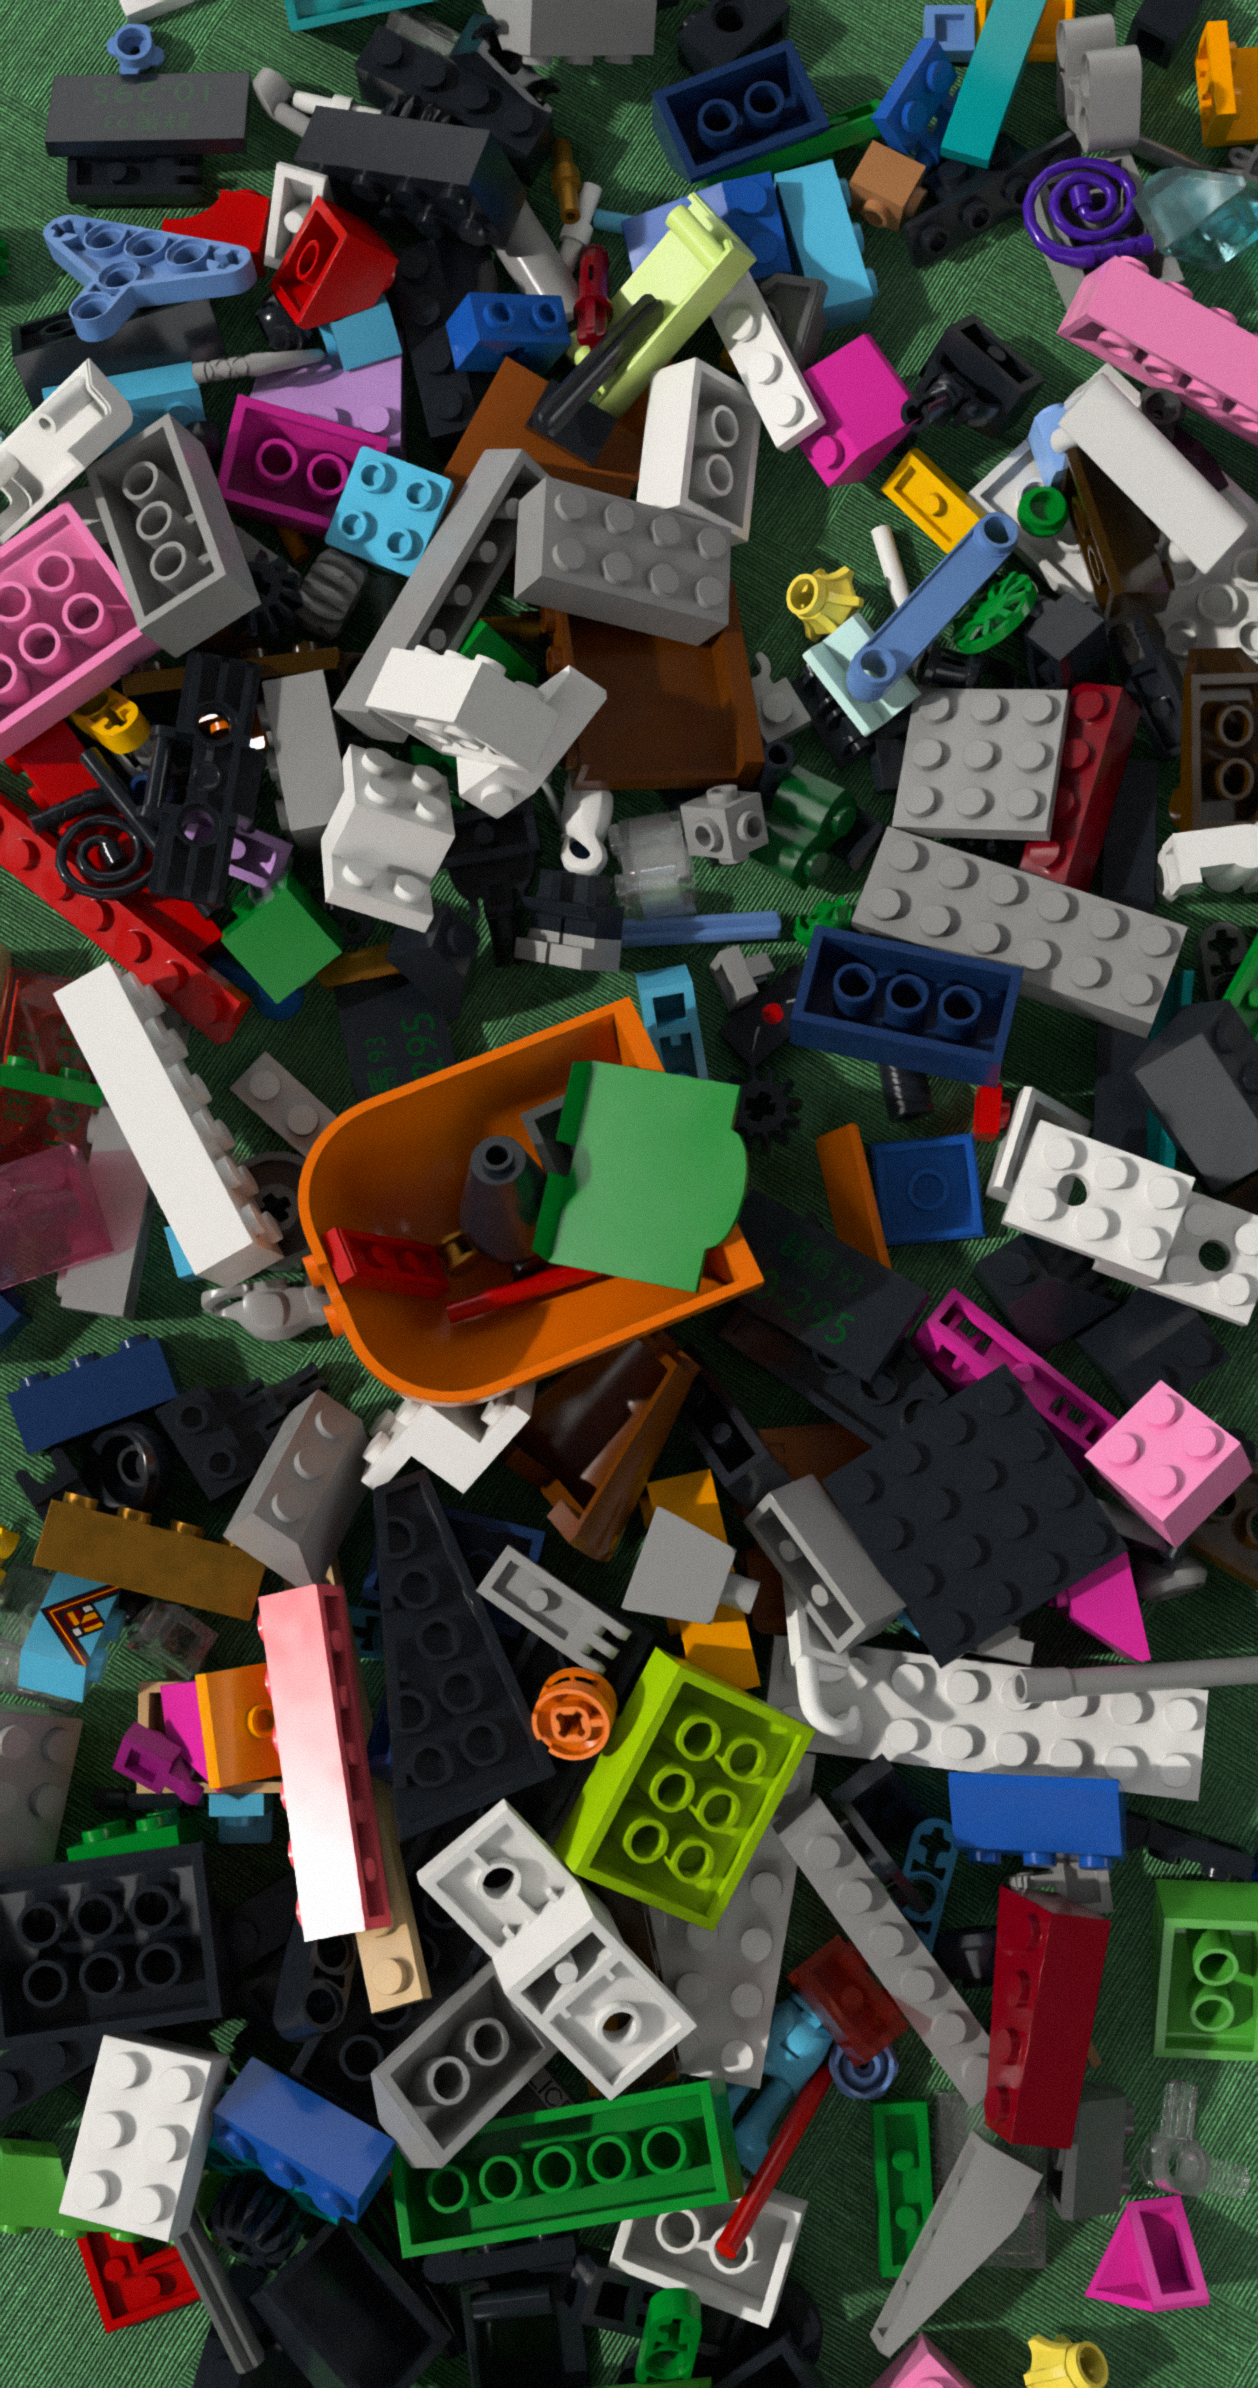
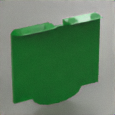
[531,1060,749,1293]

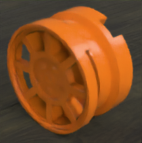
[531,1667,618,1760]

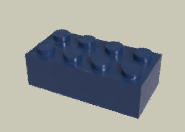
[790,924,1024,1089]

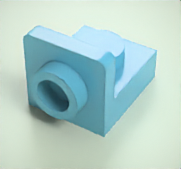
[209,1793,274,1844]

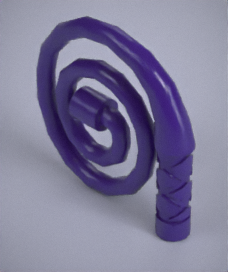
[1022,157,1154,269]

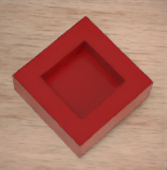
[972,1082,1010,1142]

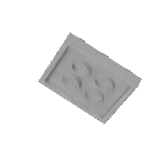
[892,688,1071,841]

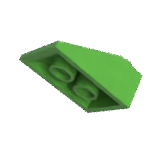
[1152,1879,1258,2061]

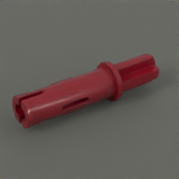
[573,244,613,351]

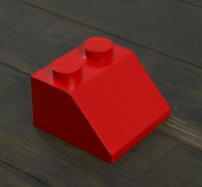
[269,195,399,330]

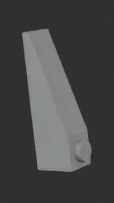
[870,2129,1043,2358]

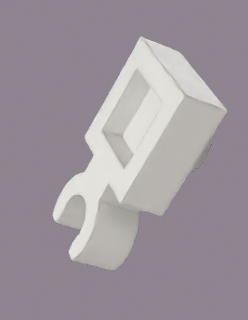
[751,652,812,744]

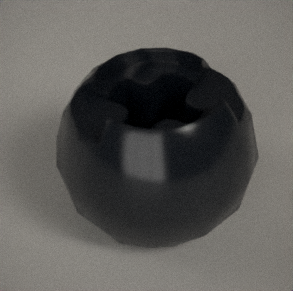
[256,291,316,352]

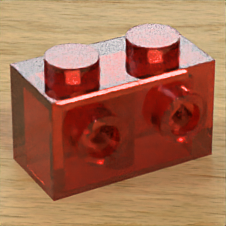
[786,1934,909,2068]

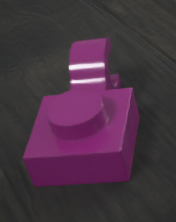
[112,1721,209,1805]

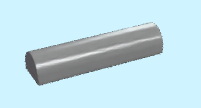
[491,199,579,333]

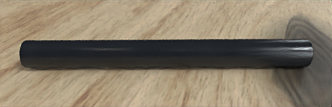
[79,747,222,921]

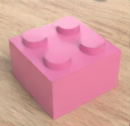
[1084,1380,1253,1549]

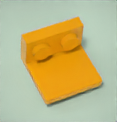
[1194,20,1258,148]

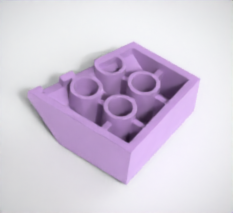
[250,328,408,462]

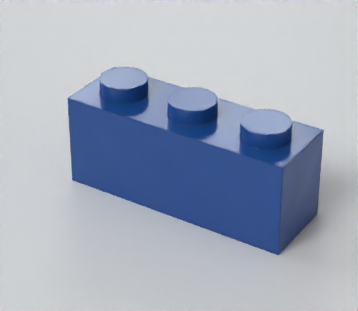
[213,2056,396,2224]

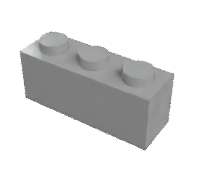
[743,1474,907,1655]

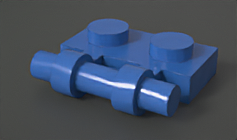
[871,38,961,177]

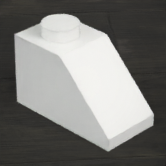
[264,161,335,269]

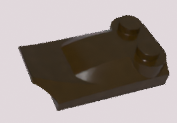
[1169,647,1258,832]

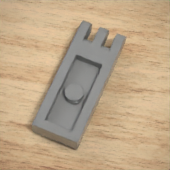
[476,1545,632,1676]

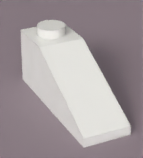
[456,665,607,819]

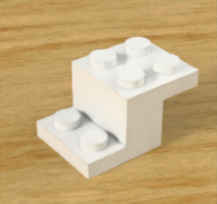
[321,744,455,933]
[361,1381,537,1494]

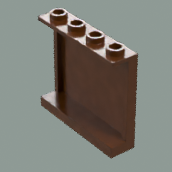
[539,581,765,791]

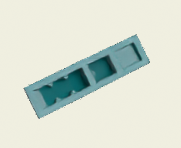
[940,0,1048,169]

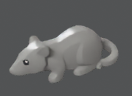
[201,1274,331,1343]

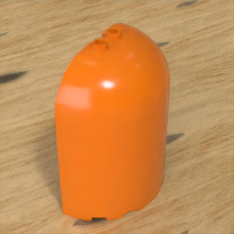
[298,996,765,1408]

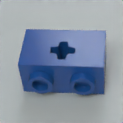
[446,292,572,373]

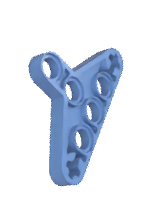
[43,215,257,342]

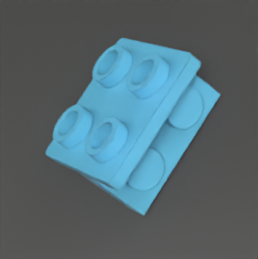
[325,446,454,578]

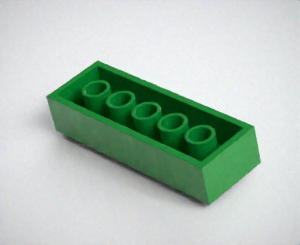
[391,2078,745,2259]

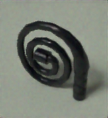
[27,787,152,900]

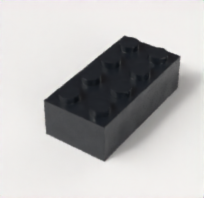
[294,106,528,247]

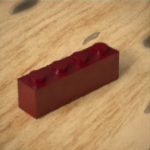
[1019,682,1141,893]

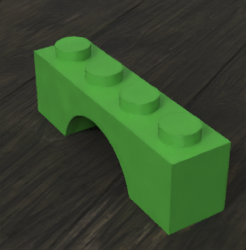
[0,2138,226,2245]

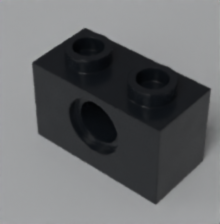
[678,0,790,76]

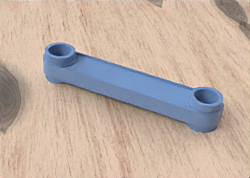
[846,512,1019,703]

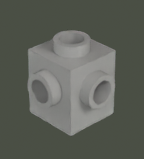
[680,784,769,865]

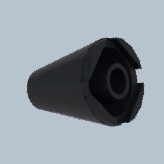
[458,1135,547,1265]

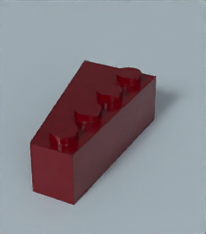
[984,1885,1111,2150]

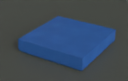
[869,1133,986,1248]

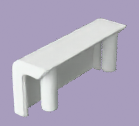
[0,358,133,546]
[1050,372,1249,574]

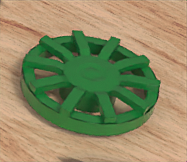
[950,571,1038,654]

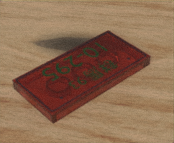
[0,967,97,1191]

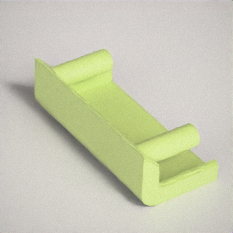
[563,192,757,418]

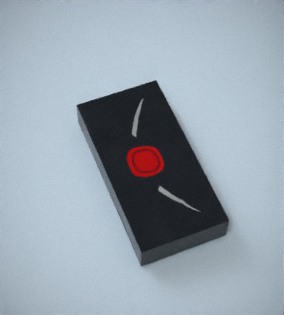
[718,963,803,1069]

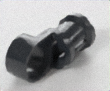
[916,640,1018,689]

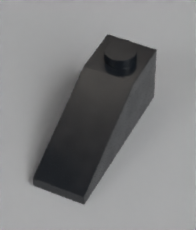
[564,2244,747,2362]

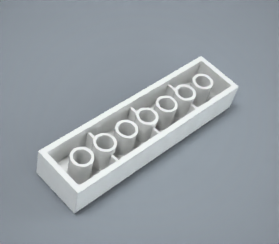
[764,1634,1209,1801]

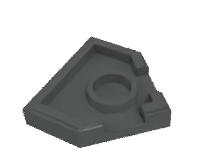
[759,273,828,374]

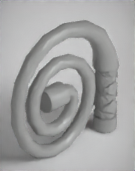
[192,349,326,384]

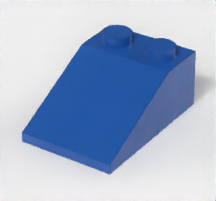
[621,171,793,289]

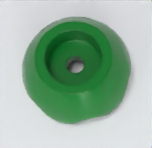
[793,897,854,949]

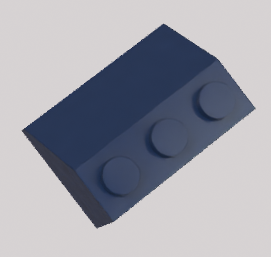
[652,39,830,185]

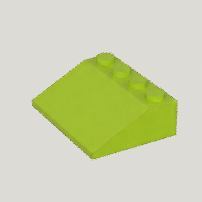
[552,1647,816,1932]

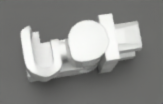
[1155,821,1258,904]

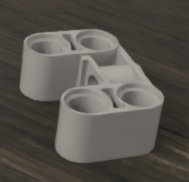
[1056,13,1142,153]

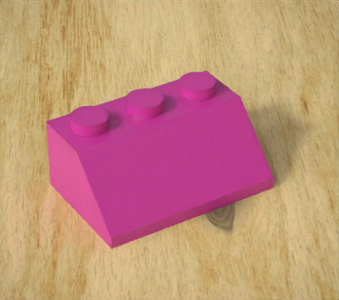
[217,394,389,540]

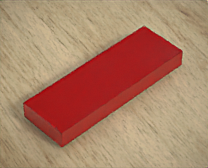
[321,1227,451,1300]

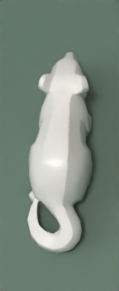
[560,775,614,875]

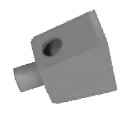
[621,1506,760,1625]

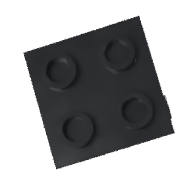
[790,664,913,770]

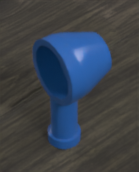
[211,952,305,1021]

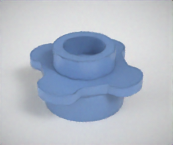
[107,24,165,74]

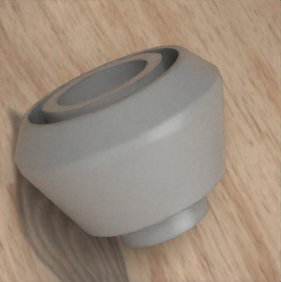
[1137,1548,1208,1603]

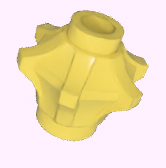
[786,566,864,643]
[1023,2334,1109,2388]

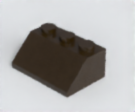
[1060,447,1175,630]

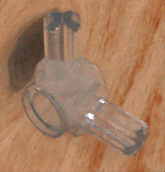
[1137,2079,1251,2199]

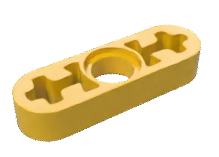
[64,687,151,754]

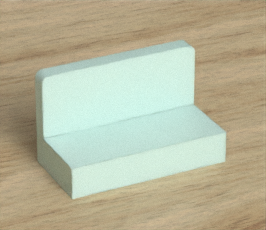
[802,612,921,737]

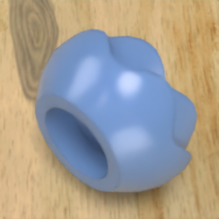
[829,2029,899,2100]

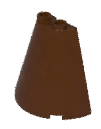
[497,1329,702,1563]

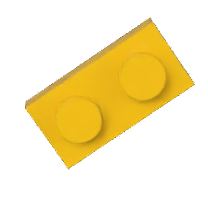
[880,447,987,554]

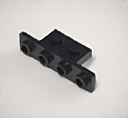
[903,130,1081,269]

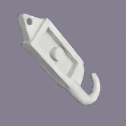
[782,1577,860,1737]

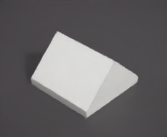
[984,1086,1092,1204]

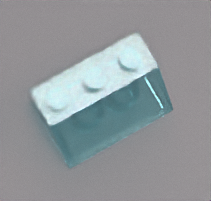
[1131,166,1258,273]

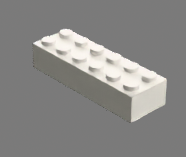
[53,961,284,1289]

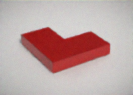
[77,2231,201,2334]

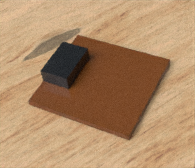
[436,356,643,578]

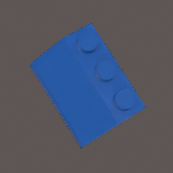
[948,1772,1127,1871]

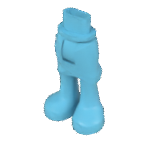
[725,1975,847,2174]

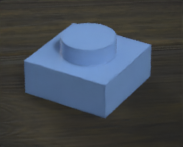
[923,5,975,62]

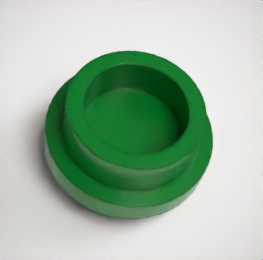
[1017,486,1069,538]

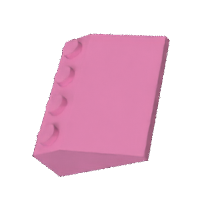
[0,499,163,763]

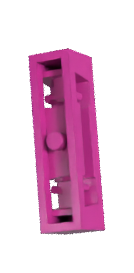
[909,1287,1119,1474]

